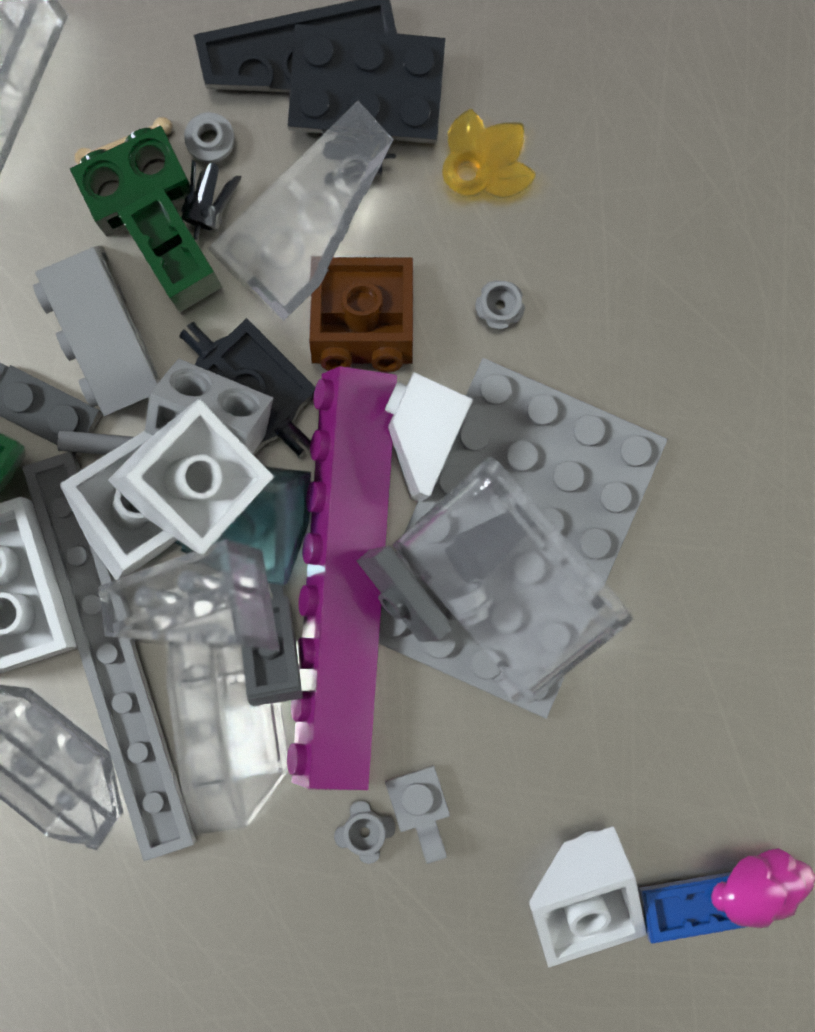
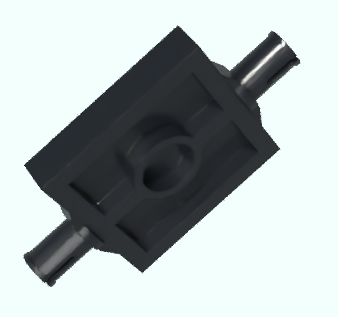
[179,318,315,458]

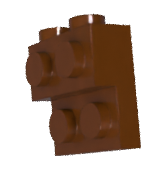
[309,257,413,373]

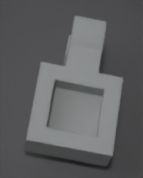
[385,765,450,864]

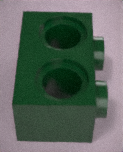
[69,125,190,236]
[117,186,222,312]

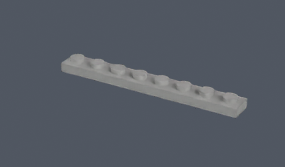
[22,452,197,861]

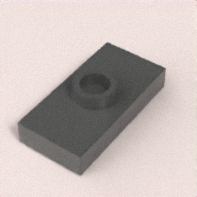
[357,545,452,642]

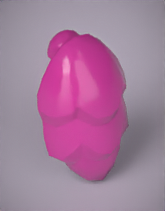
[711,848,815,928]

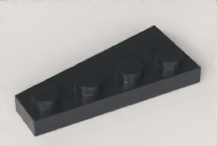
[194,0,397,92]

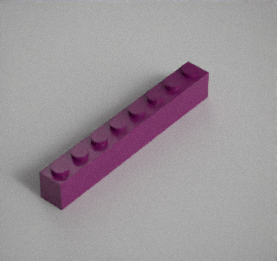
[287,366,397,790]

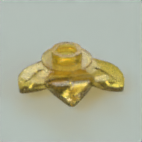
[442,109,536,198]

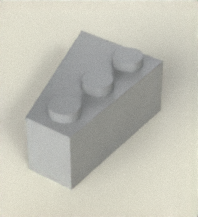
[33,245,160,416]

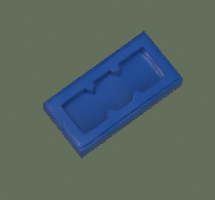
[639,872,746,944]

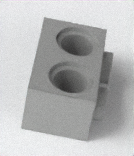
[145,358,273,454]

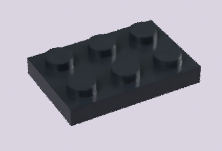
[287,24,446,144]

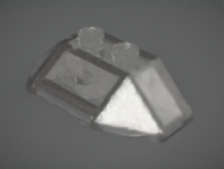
[167,623,288,835]
[0,685,124,850]

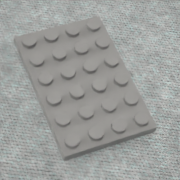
[379,358,668,719]

